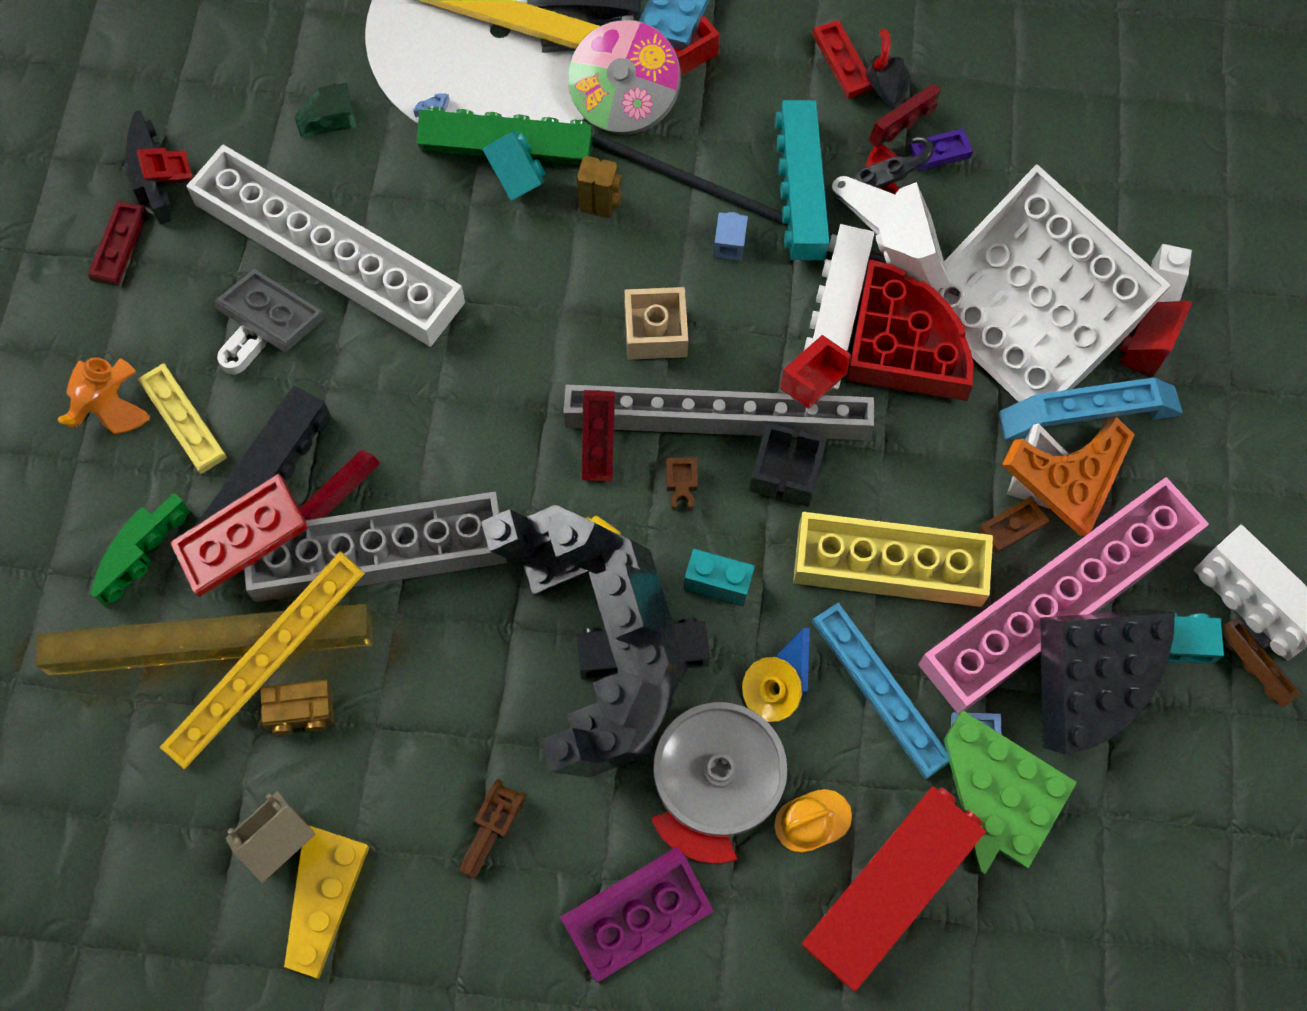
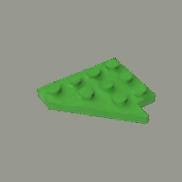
[944,710,1077,874]

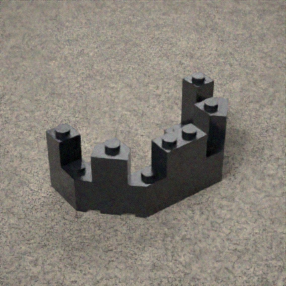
[481,505,688,778]

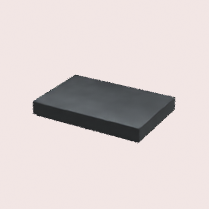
[214,268,324,353]

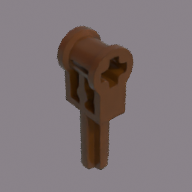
[459,779,527,878]

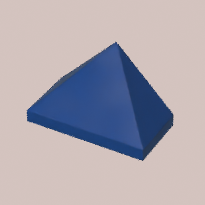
[776,628,810,699]

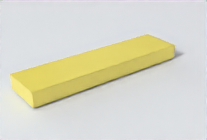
[138,363,227,474]

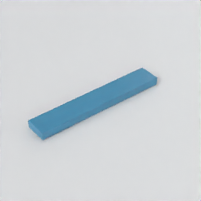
[812,602,950,780]

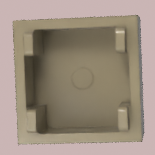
[225,791,315,883]

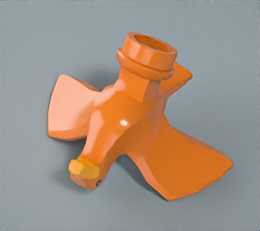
[58,358,150,434]

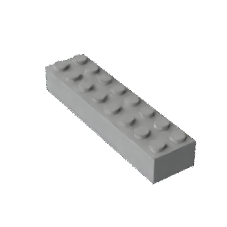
[245,492,507,602]

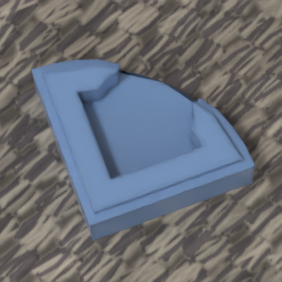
[413,93,450,117]

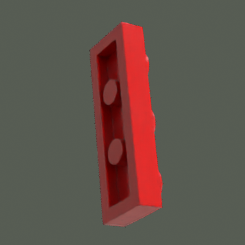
[812,19,873,99]

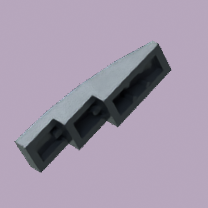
[527,0,641,20]

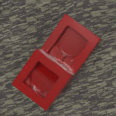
[136,148,193,182]

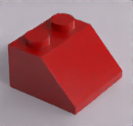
[1119,300,1192,378]

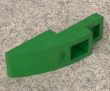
[90,493,191,607]

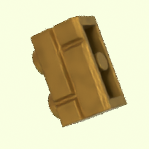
[577,156,622,218]
[261,680,334,736]

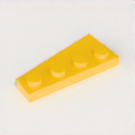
[284,825,369,979]

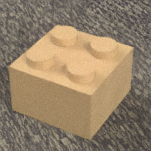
[624,287,688,360]

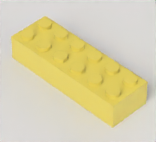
[793,512,993,607]

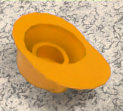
[774,789,852,853]

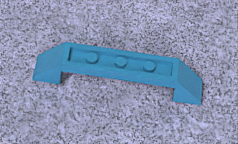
[998,377,1183,441]

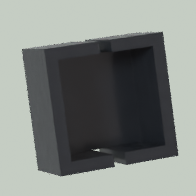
[749,422,827,507]

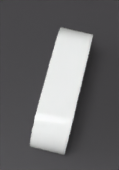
[217,325,267,375]

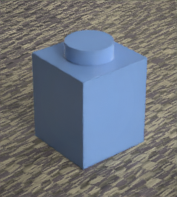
[713,212,748,261]

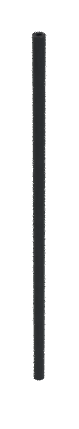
[592,133,960,296]

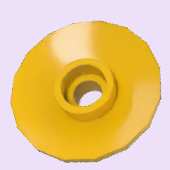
[742,657,802,722]

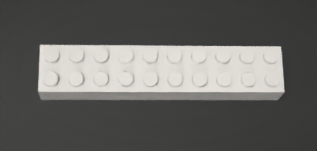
[186,145,465,347]

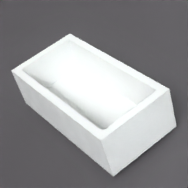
[1194,524,1307,661]

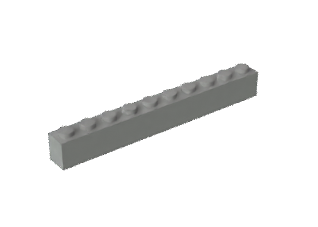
[564,385,874,440]

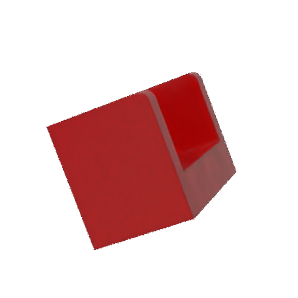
[673,16,720,76]
[780,335,851,409]

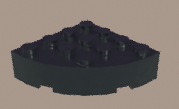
[1040,609,1175,755]

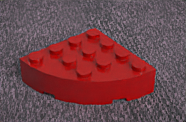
[848,259,974,401]

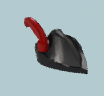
[866,29,910,110]

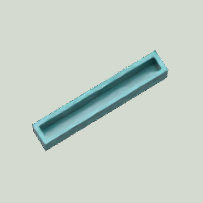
[775,100,829,260]

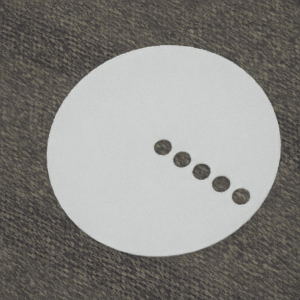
[365,0,634,124]

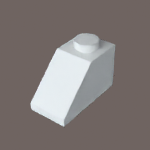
[1151,244,1192,302]

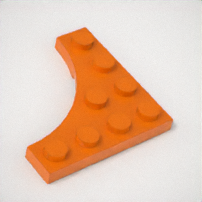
[1002,417,1135,536]

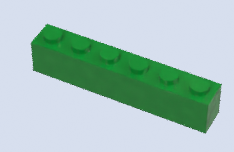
[416,106,593,166]

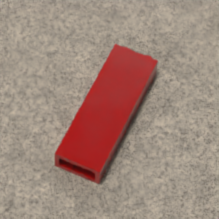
[800,786,987,992]

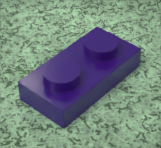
[908,128,973,171]

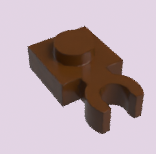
[666,458,698,511]

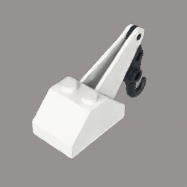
[832,137,950,290]

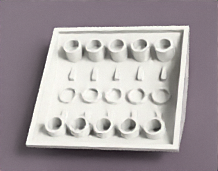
[936,164,1171,402]

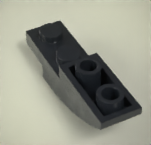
[126,110,172,225]

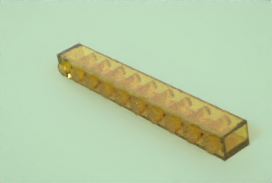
[36,604,373,676]

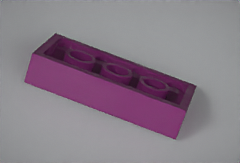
[560,847,714,983]

